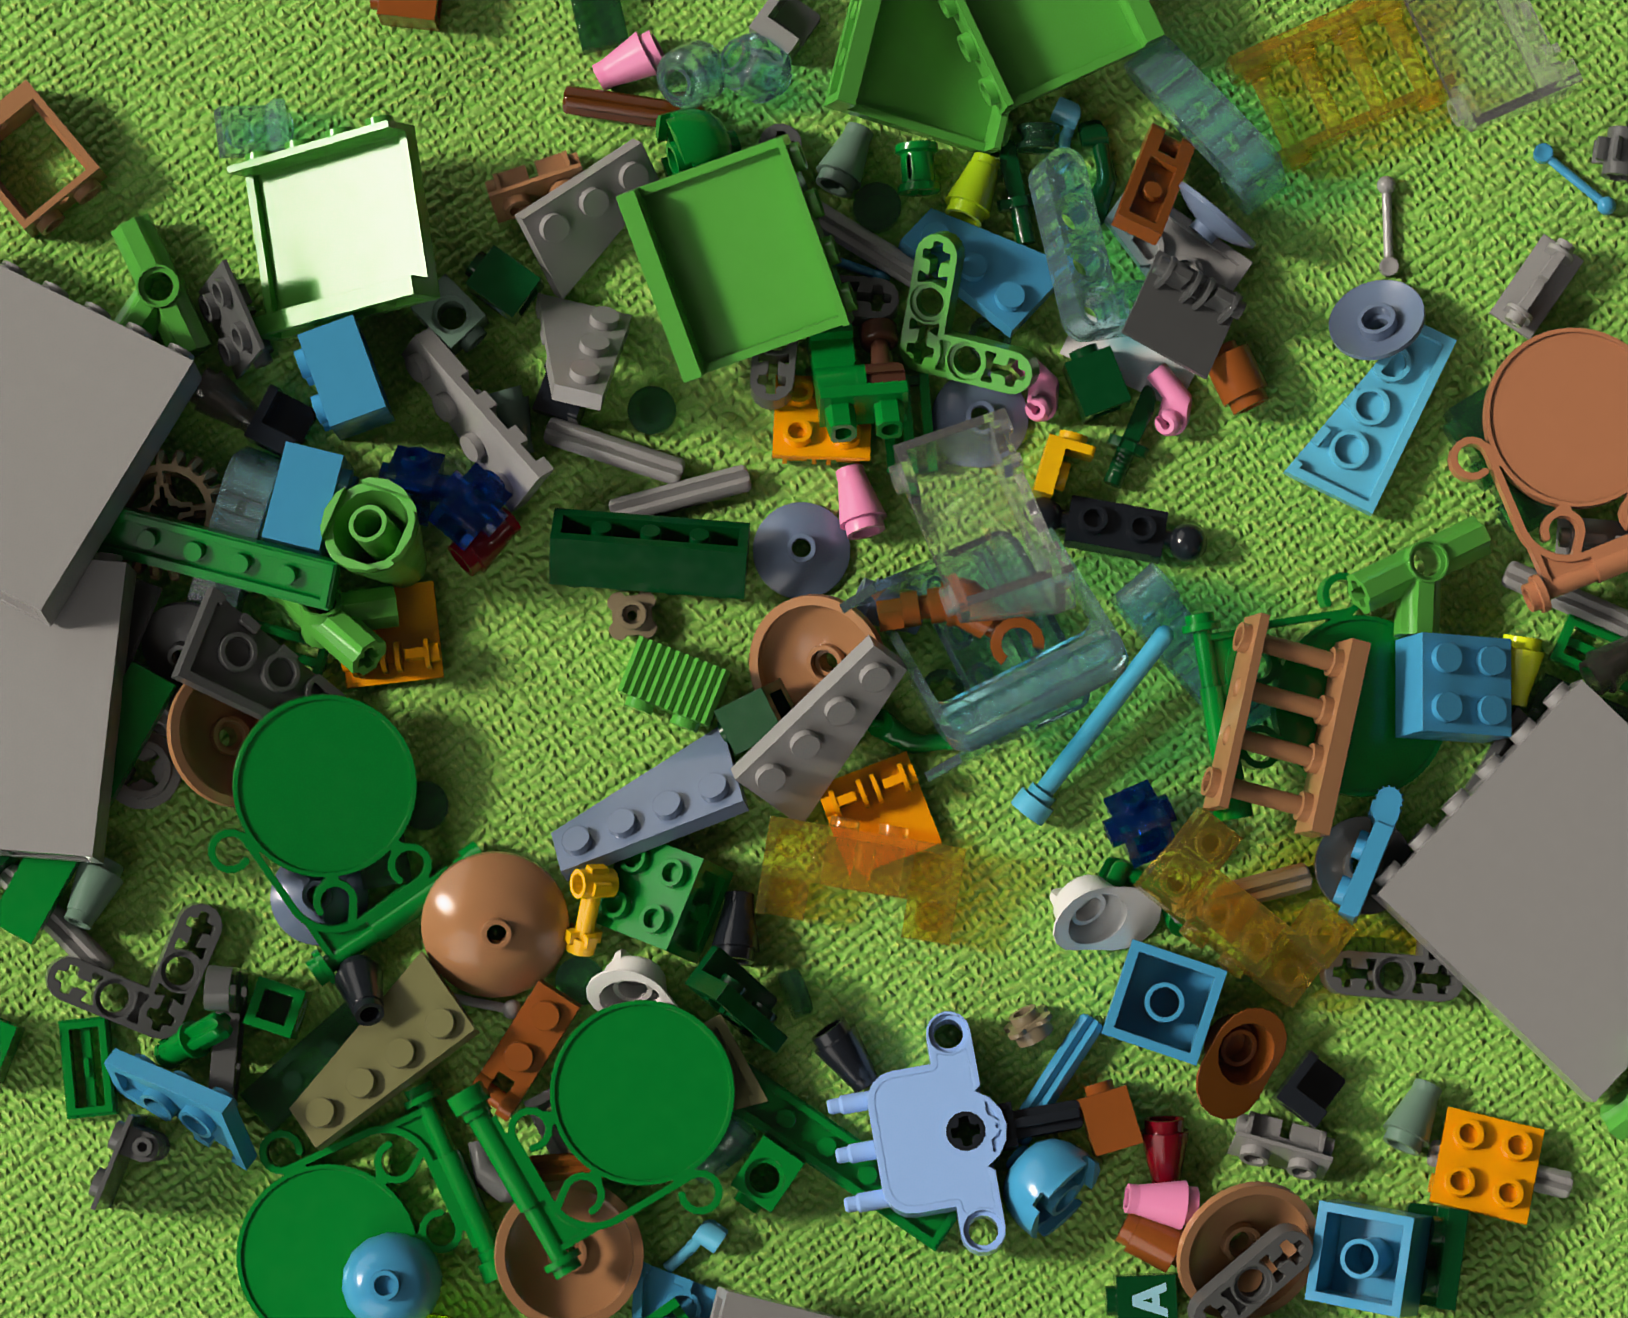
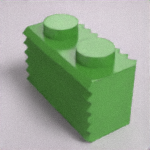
[618,636,732,733]

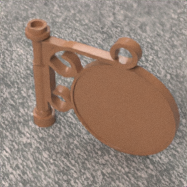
[1447,328,1628,613]

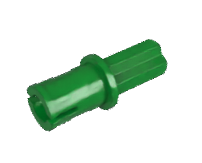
[154,1012,233,1070]

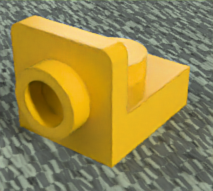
[1031,430,1097,498]

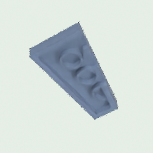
[551,727,749,881]

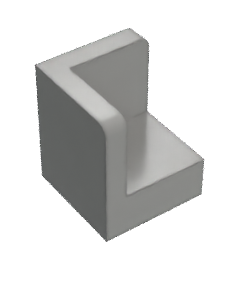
[749,0,820,65]

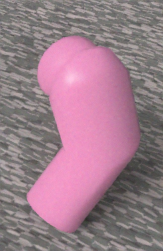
[1011,359,1059,422]
[1147,363,1192,437]

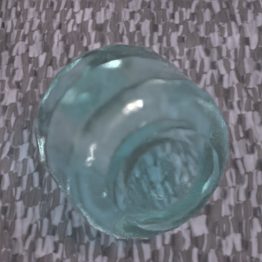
[719,32,792,104]
[656,40,728,109]

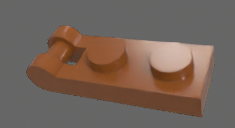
[1111,123,1197,245]
[472,979,583,1122]

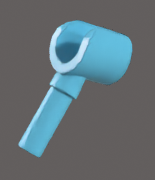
[1050,97,1081,168]
[663,1219,728,1273]

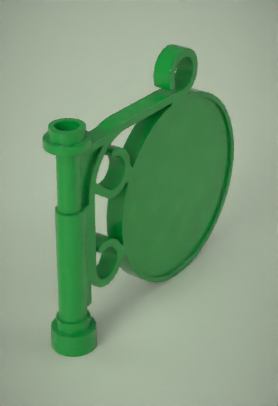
[1181,572,1442,822]
[208,694,482,987]
[447,1000,735,1280]
[236,1080,498,1318]

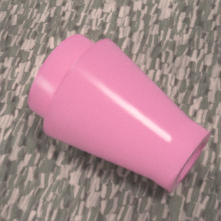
[592,30,668,91]
[835,464,887,540]
[1123,1180,1200,1230]

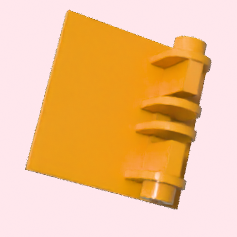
[772,375,871,465]
[341,581,444,689]
[820,751,942,878]
[1428,1106,1545,1225]

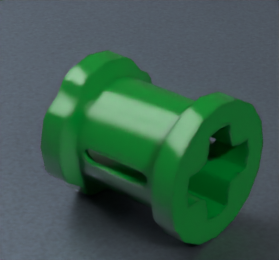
[895,140,941,197]

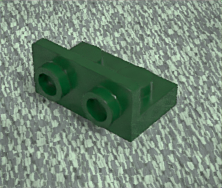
[685,945,788,1053]
[1405,1202,1469,1311]

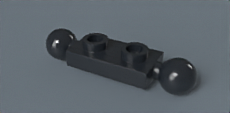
[1024,495,1207,564]

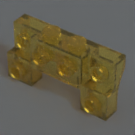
[1133,808,1357,1008]
[755,815,966,946]

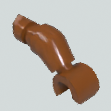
[876,580,1045,665]

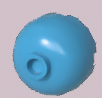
[1003,1138,1100,1238]
[342,1232,443,1318]

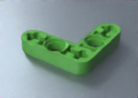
[900,231,1040,394]

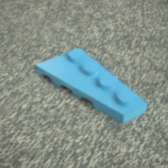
[1283,324,1457,516]

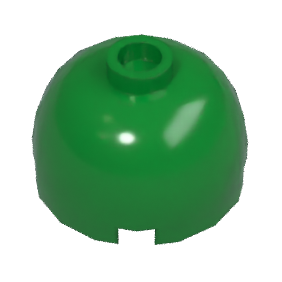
[656,108,741,177]

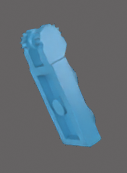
[1332,785,1404,925]

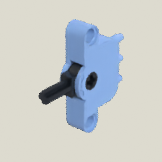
[827,1011,1083,1256]

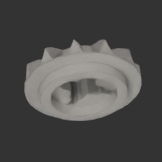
[116,732,182,809]

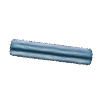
[1018,1013,1103,1145]

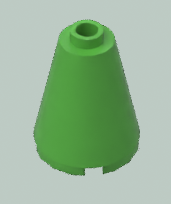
[320,477,427,588]

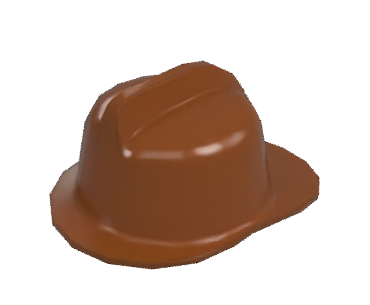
[1196,1007,1287,1120]

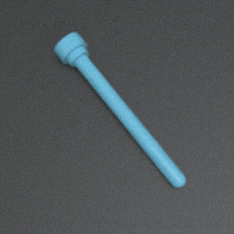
[1011,625,1174,826]

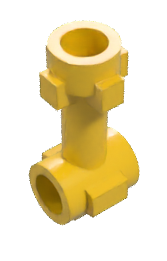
[564,864,619,957]

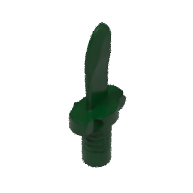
[997,140,1040,246]
[1103,385,1156,489]

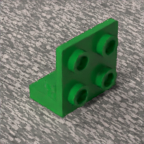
[596,844,734,964]

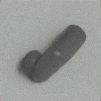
[468,1141,513,1203]

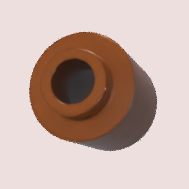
[1209,339,1269,416]
[1115,1214,1185,1273]

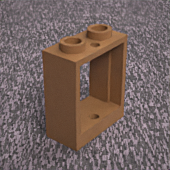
[0,80,107,238]

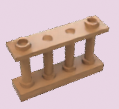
[1201,613,1371,838]

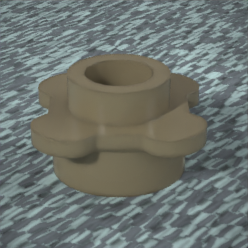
[607,591,657,641]
[1003,1004,1054,1048]

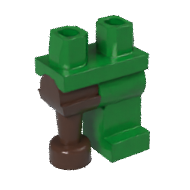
[807,317,909,443]

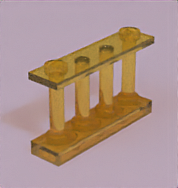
[1224,0,1454,172]

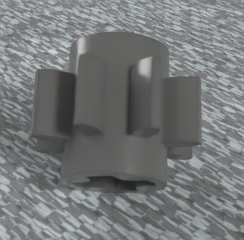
[1591,126,1628,182]

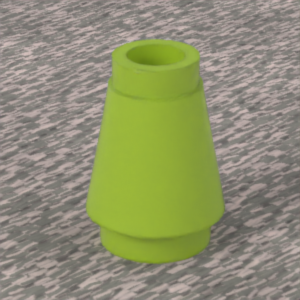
[945,152,1001,227]

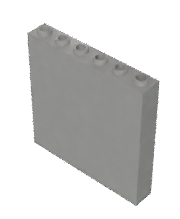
[0,260,202,627]
[0,552,137,864]
[1371,680,1628,1103]

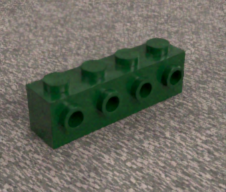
[549,508,750,599]

